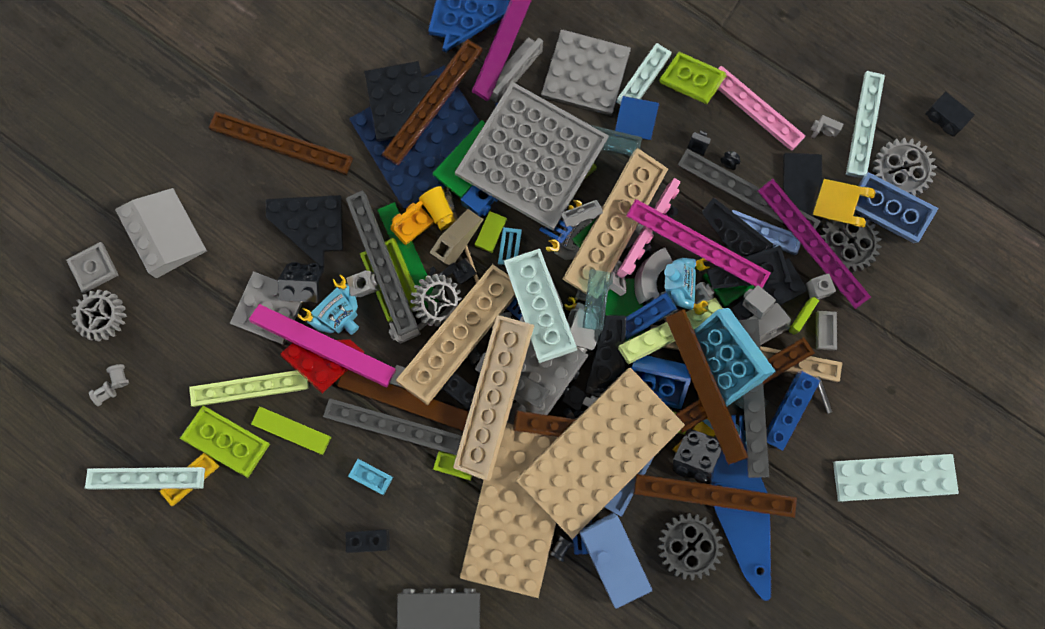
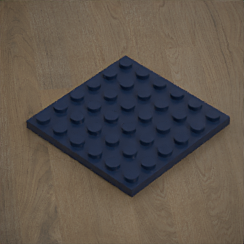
[349,66,480,211]

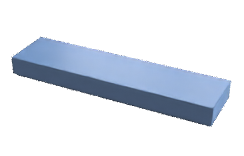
[732,210,801,255]

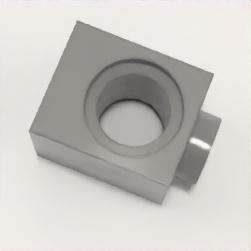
[346,271,380,297]
[805,274,836,300]
[743,285,776,320]

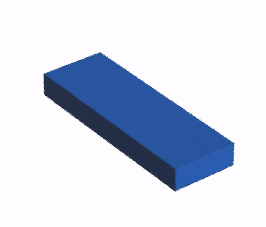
[626,292,677,339]

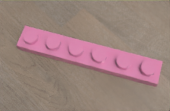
[718,66,805,151]
[616,178,680,278]

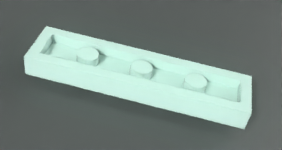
[616,43,672,105]

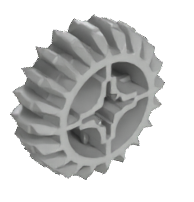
[410,274,462,326]
[71,290,127,341]

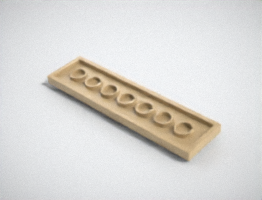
[563,148,668,299]
[396,264,516,405]
[453,315,534,480]

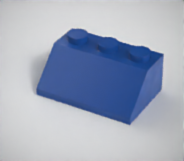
[630,356,691,409]

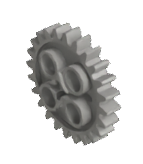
[872,138,937,196]

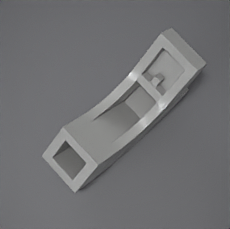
[634,248,673,304]

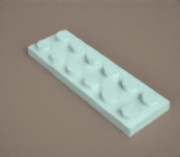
[504,249,577,363]
[833,454,959,501]

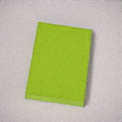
[659,52,726,104]

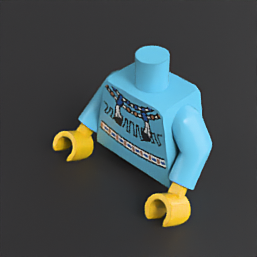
[664,258,710,315]
[298,275,359,335]

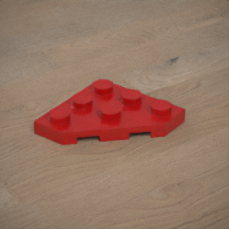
[281,340,364,393]

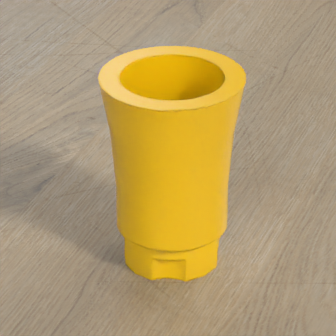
[419,186,456,230]

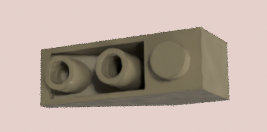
[430,209,483,265]

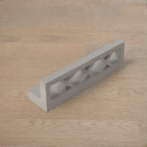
[491,37,543,103]

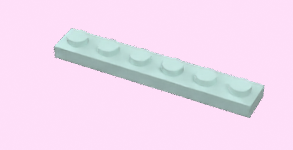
[846,71,885,178]
[85,467,205,490]

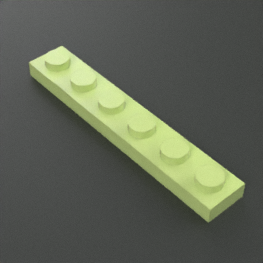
[618,298,723,365]
[190,370,309,407]

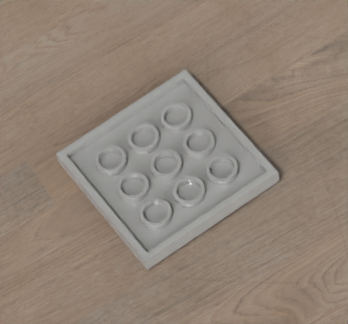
[541,30,631,116]
[514,316,588,415]

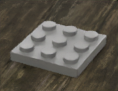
[230,271,303,345]

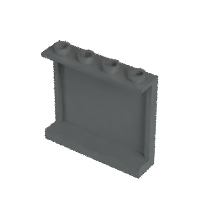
[397,588,480,629]

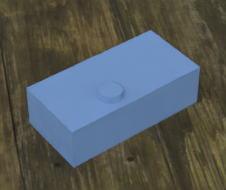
[855,172,939,243]
[579,513,652,609]

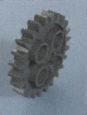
[820,212,882,273]
[657,513,724,580]

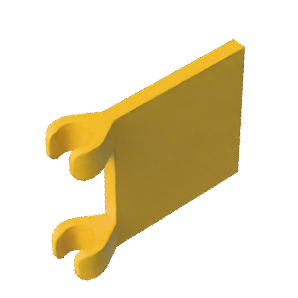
[813,179,875,228]

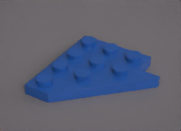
[429,0,510,52]

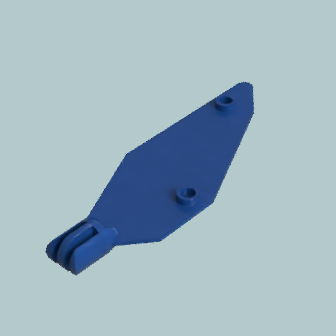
[711,415,771,601]

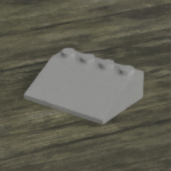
[115,188,207,278]

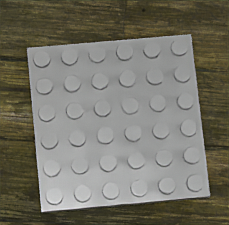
[455,82,609,231]

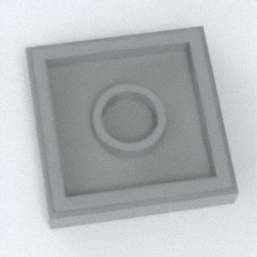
[66,242,118,293]

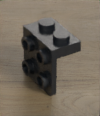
[278,262,324,303]
[673,429,722,485]

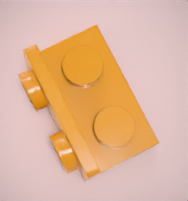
[391,201,434,246]

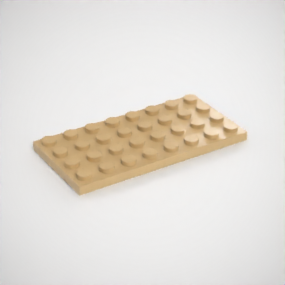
[516,368,685,539]
[460,423,558,598]

